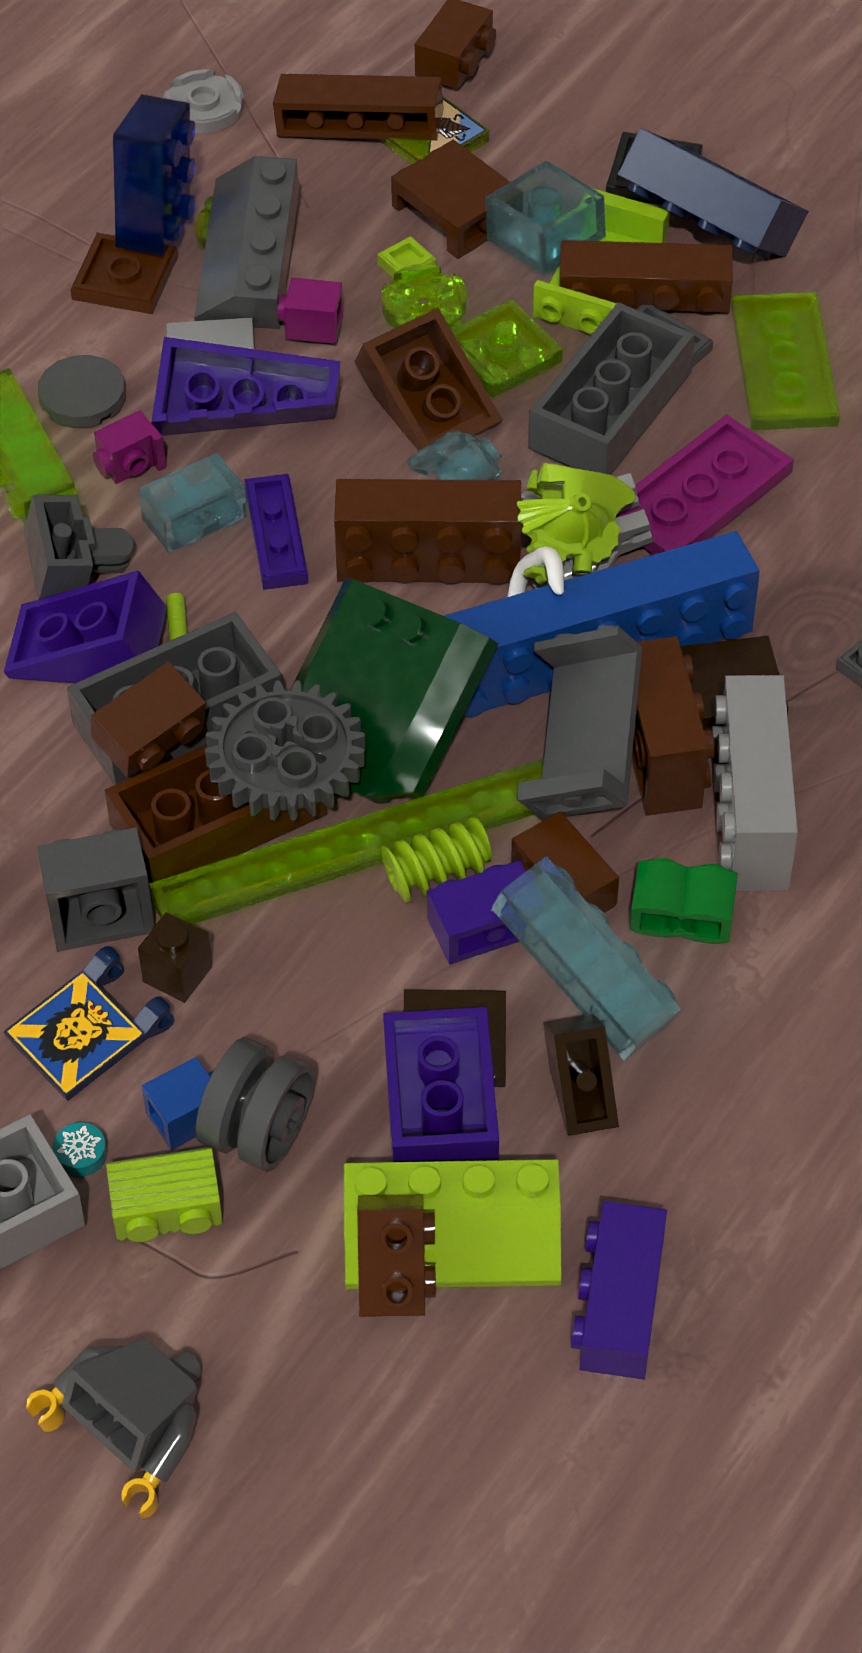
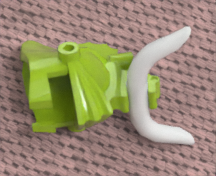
[508,463,636,597]

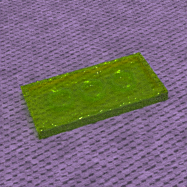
[731,292,840,430]

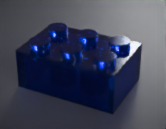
[113,94,195,256]

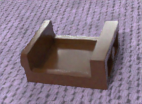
[391,139,520,259]

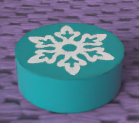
[53,1122,107,1177]

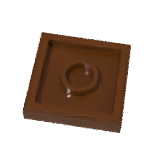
[70,232,178,314]

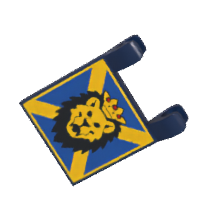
[4,946,174,1101]

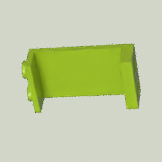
[533,188,670,334]

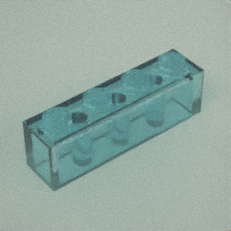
[491,856,681,1061]

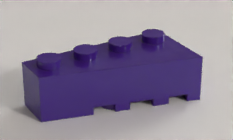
[151,337,340,436]

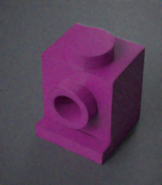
[93,410,166,484]

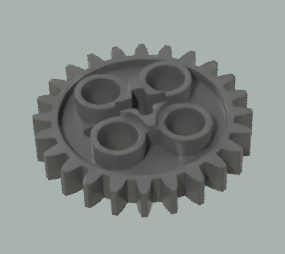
[205,680,366,821]

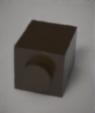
[138,912,212,1003]

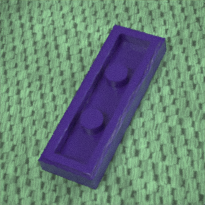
[244,474,308,590]

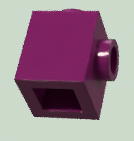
[277,277,343,344]

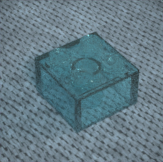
[484,160,606,275]

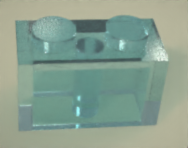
[138,453,247,553]

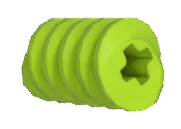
[381,816,492,903]

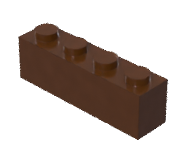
[273,74,444,141]
[559,240,733,312]

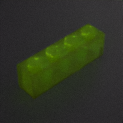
[0,368,76,525]

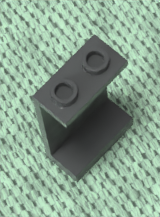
[517,625,643,820]

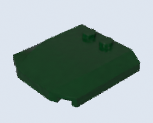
[290,578,498,803]

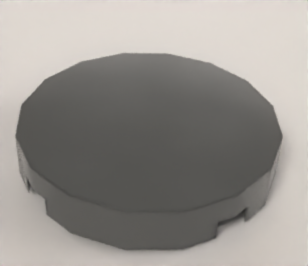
[38,355,125,428]

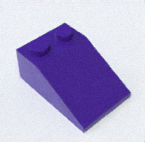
[4,570,167,683]
[383,1007,499,1162]

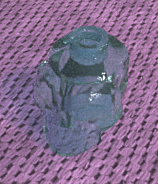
[406,430,502,480]

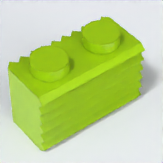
[106,1147,223,1242]

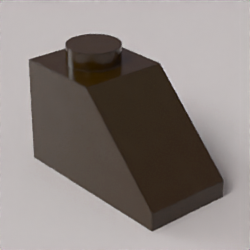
[543,1014,619,1136]

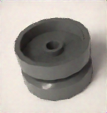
[195,1037,316,1172]

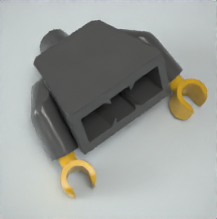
[26,1339,201,1519]

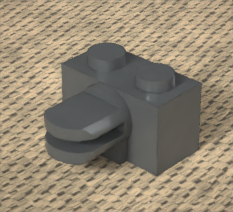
[24,495,133,599]

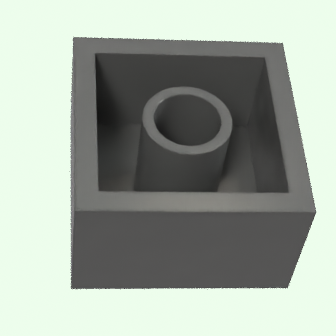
[37,827,154,952]

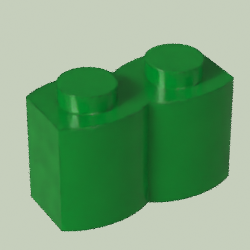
[630,858,738,944]

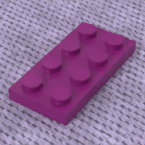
[616,414,794,555]

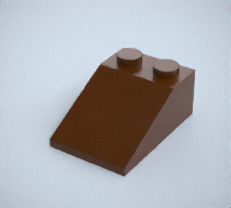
[354,308,503,460]

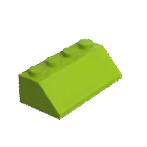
[344,1159,561,1289]

